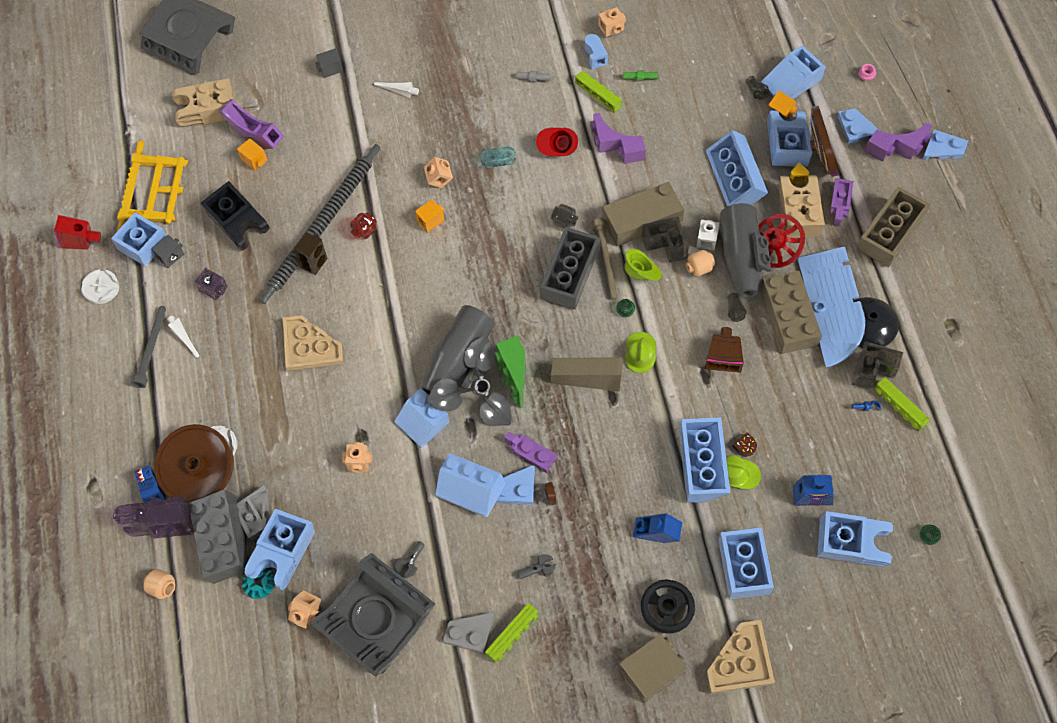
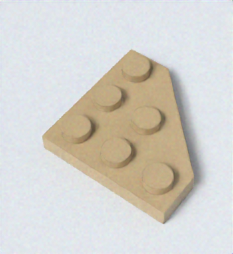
[283,315,344,371]
[706,620,775,694]

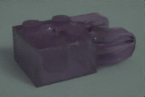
[113,497,194,539]

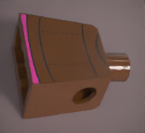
[705,327,744,373]

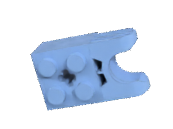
[767,110,812,167]
[245,509,315,590]
[817,511,893,567]

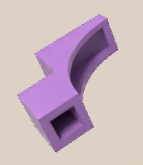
[219,99,284,149]
[590,113,646,164]
[865,122,932,161]

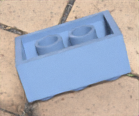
[435,453,506,518]

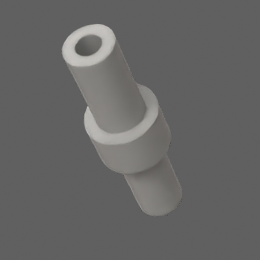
[516,71,551,82]

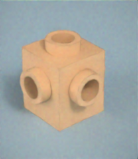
[598,7,626,37]
[424,157,453,188]
[342,442,372,473]
[288,590,321,629]

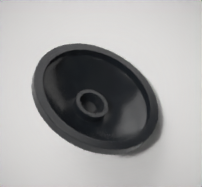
[853,297,899,349]

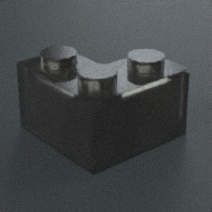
[642,217,689,263]
[852,341,903,390]

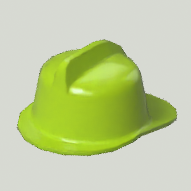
[624,249,662,281]
[625,332,656,373]
[726,455,761,490]

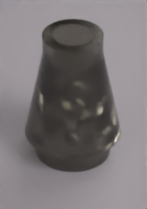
[746,76,769,100]
[728,293,747,322]

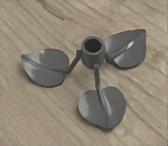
[427,336,512,426]

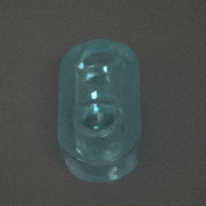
[481,146,516,168]

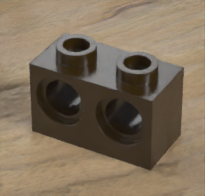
[294,232,328,275]

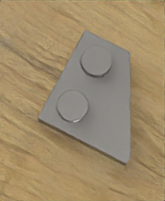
[237,485,269,541]
[443,613,495,654]

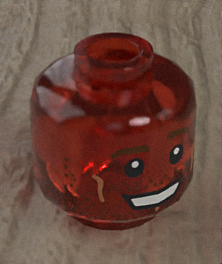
[350,212,377,239]

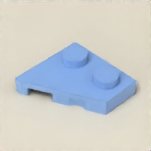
[837,108,879,144]
[923,129,968,160]
[496,466,535,505]

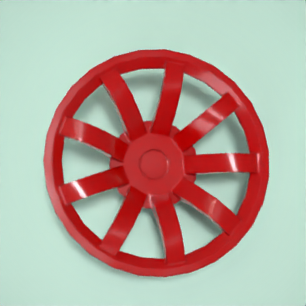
[759,214,805,268]

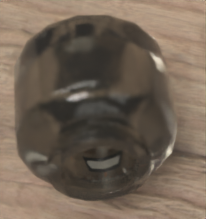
[550,203,579,229]

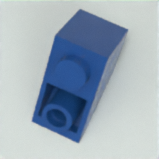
[633,513,682,543]

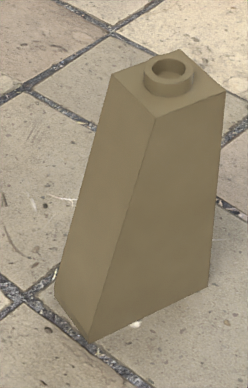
[547,357,623,392]

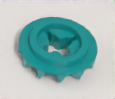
[241,568,275,599]

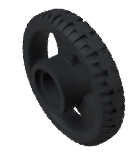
[641,579,695,634]

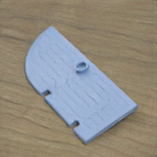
[798,247,865,368]

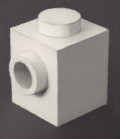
[696,220,719,251]

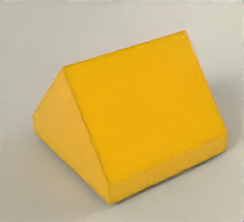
[789,162,809,184]

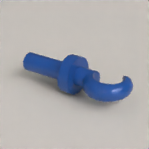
[852,401,881,411]

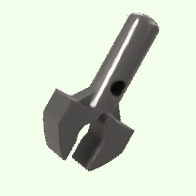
[396,541,425,578]
[517,554,556,579]

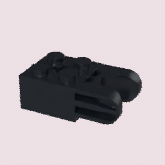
[200,181,270,251]

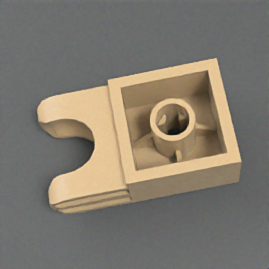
[172,78,236,126]
[778,175,825,238]

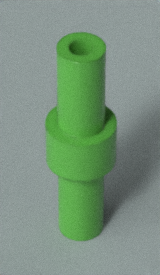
[623,70,658,81]

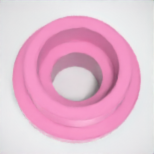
[858,64,876,81]

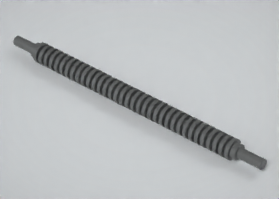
[259,144,381,304]

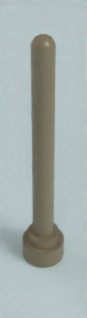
[591,218,617,300]

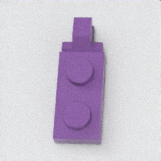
[830,178,854,226]
[504,431,558,472]

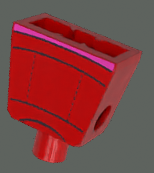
[54,215,101,250]

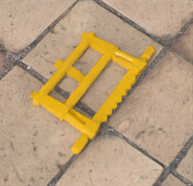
[116,140,188,232]

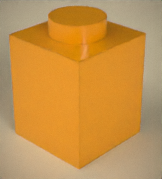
[769,90,798,119]
[237,138,267,171]
[415,200,445,233]

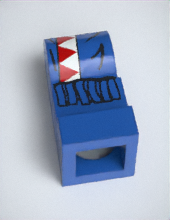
[134,465,164,506]

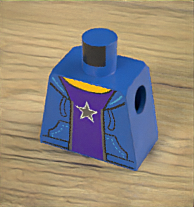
[793,475,834,506]

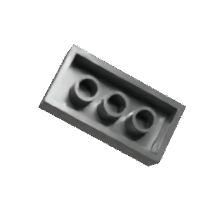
[540,227,600,310]
[188,489,249,584]

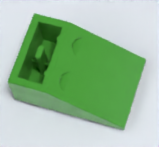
[494,335,526,408]

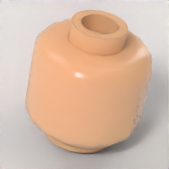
[686,250,715,277]
[143,569,175,599]

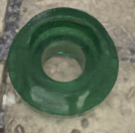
[616,299,635,317]
[920,524,941,545]

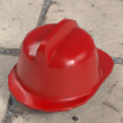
[536,127,579,156]

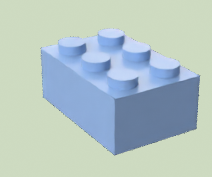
[718,528,774,600]

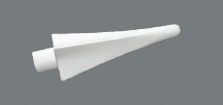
[374,82,419,99]
[167,316,199,358]

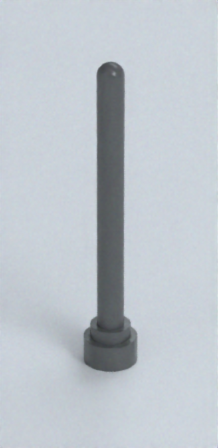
[130,306,166,388]

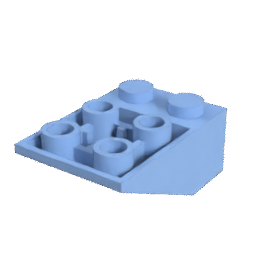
[760,45,826,99]

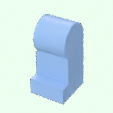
[584,34,608,69]

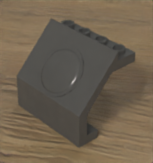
[139,0,235,74]
[311,553,435,677]

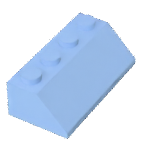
[706,130,768,206]
[679,417,730,503]

